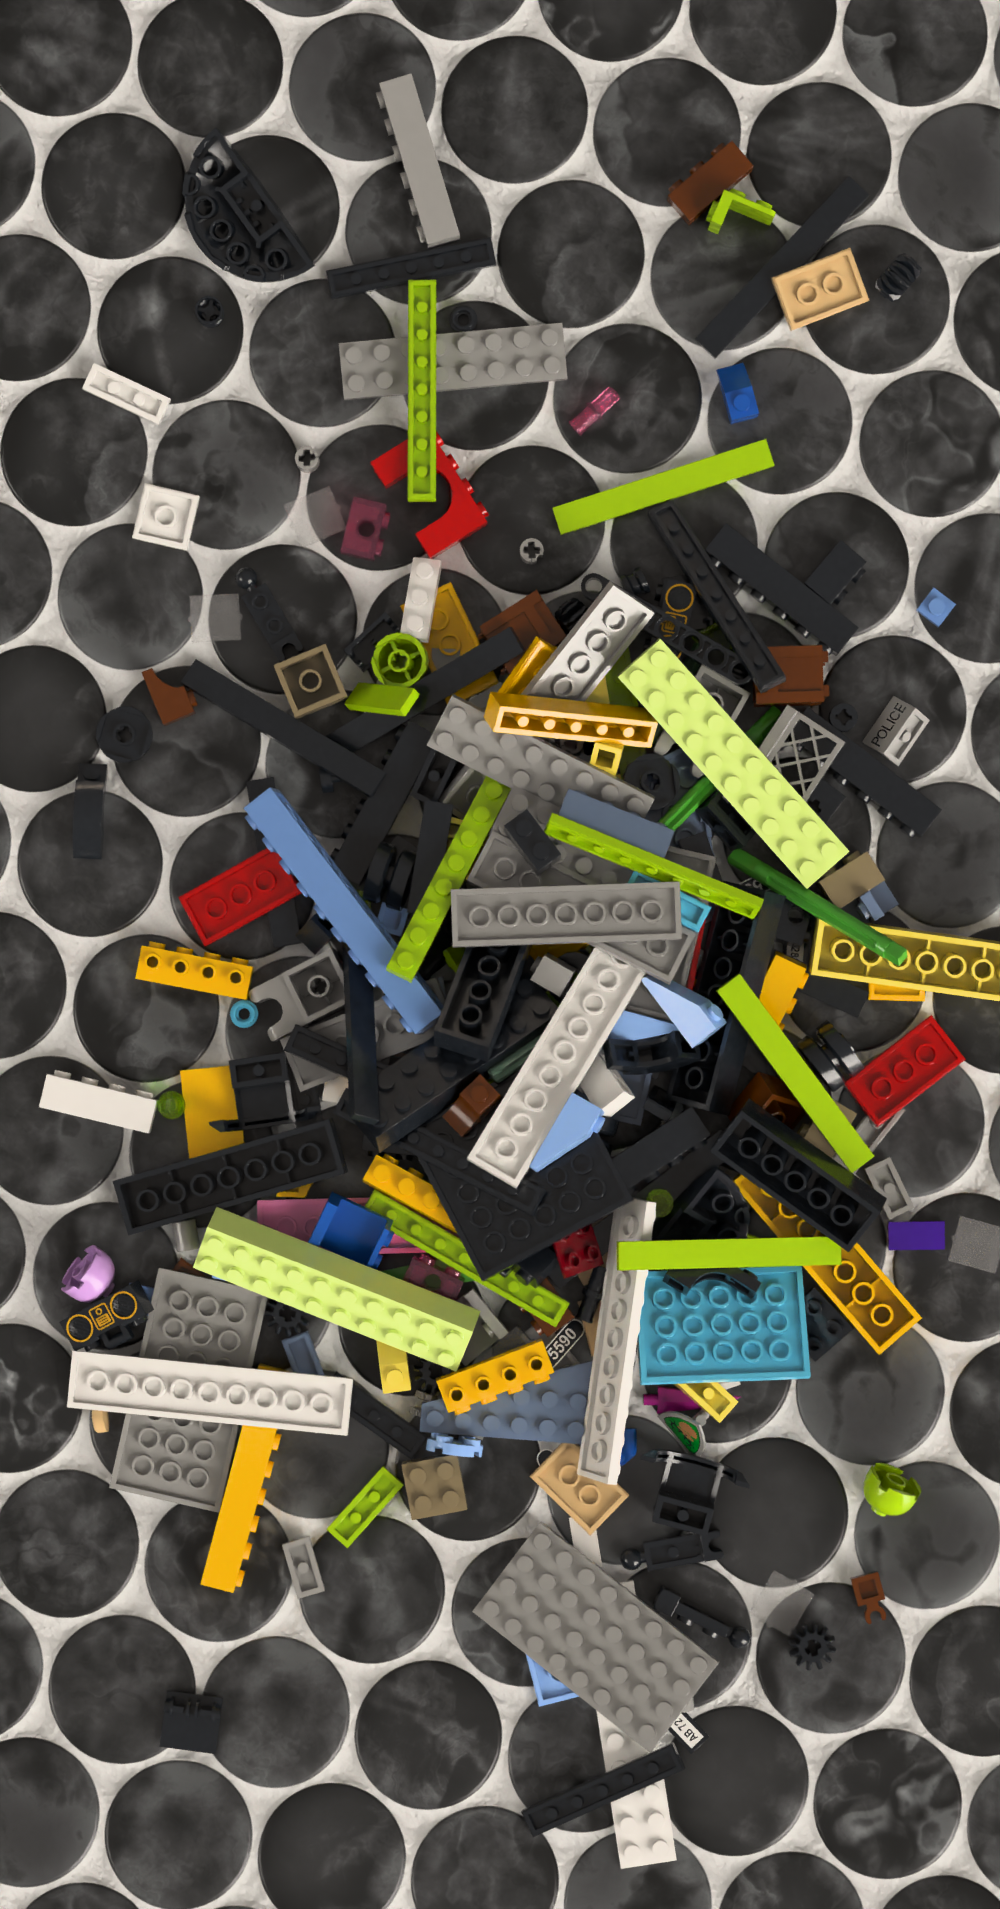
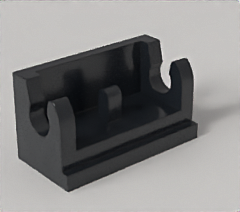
[344,612,401,673]
[695,789,756,851]

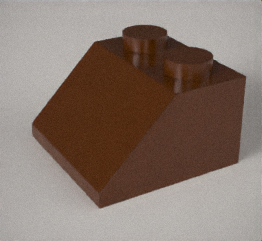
[727,1072,806,1130]

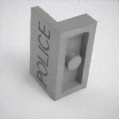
[862,696,930,766]

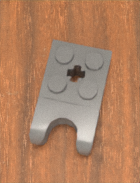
[653,665,751,779]
[248,948,345,1042]

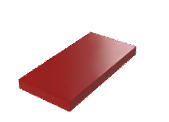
[178,848,302,947]
[843,1015,966,1128]

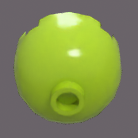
[371,633,429,687]
[863,1463,922,1516]

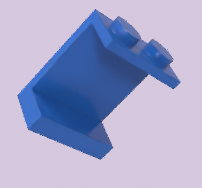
[308,1192,394,1270]

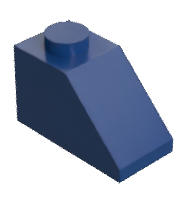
[716,363,759,424]

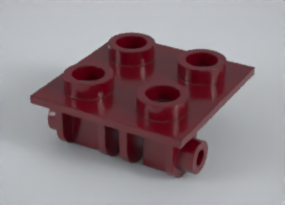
[549,1224,604,1279]

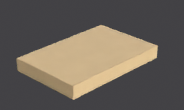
[771,248,870,331]
[530,1443,629,1536]

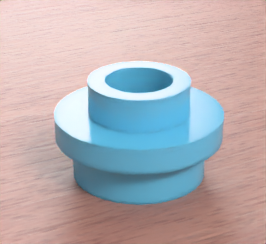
[230,1000,258,1028]

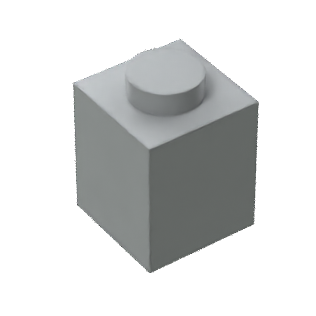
[530,952,577,997]

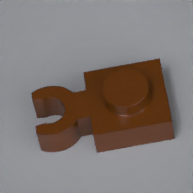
[850,1571,886,1624]

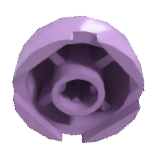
[61,1245,115,1303]

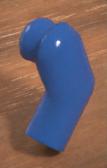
[620,1428,637,1466]

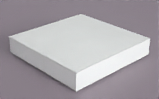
[132,483,200,551]

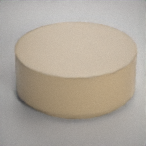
[92,1410,109,1433]

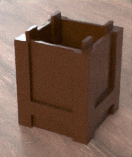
[478,590,566,676]
[752,645,829,708]

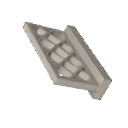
[725,705,845,802]

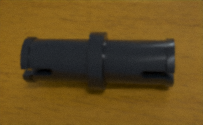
[575,1266,606,1323]

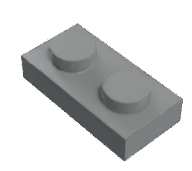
[864,1157,914,1220]
[282,1536,325,1599]

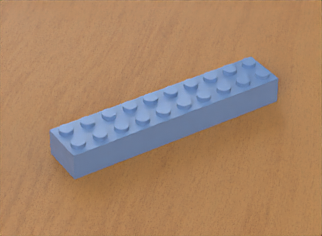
[244,787,444,1034]

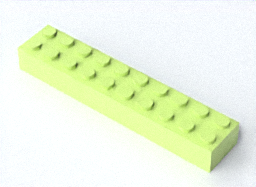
[617,638,849,889]
[193,1207,481,1372]

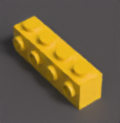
[135,941,254,1000]
[363,1154,457,1234]
[436,1338,554,1415]

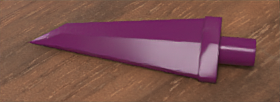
[643,1386,740,1414]

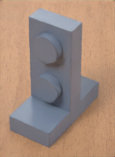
[841,881,899,923]

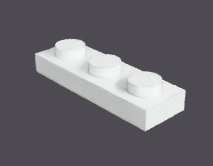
[82,363,171,425]
[400,557,442,643]

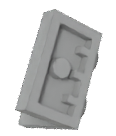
[457,1287,509,1366]

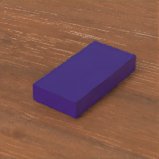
[887,1221,945,1250]

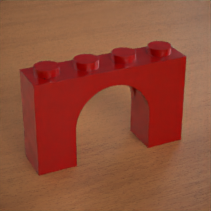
[370,431,489,559]

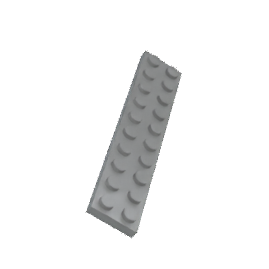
[439,581,655,820]

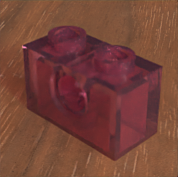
[340,497,391,562]
[403,1254,465,1301]

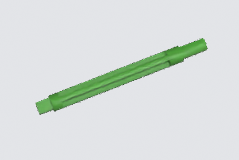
[658,706,782,831]
[727,848,907,966]

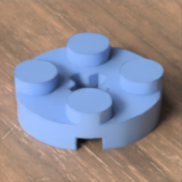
[426,1433,483,1457]

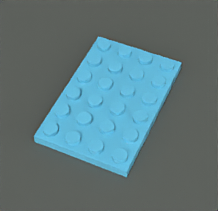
[637,1266,811,1385]

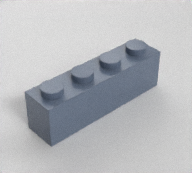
[558,789,674,858]

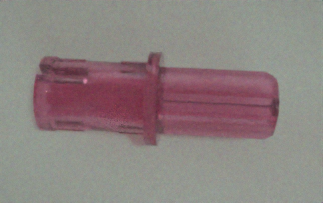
[569,387,620,436]

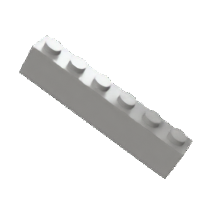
[376,73,460,249]

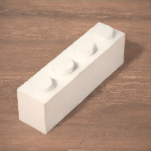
[577,1048,635,1118]
[39,1070,159,1133]

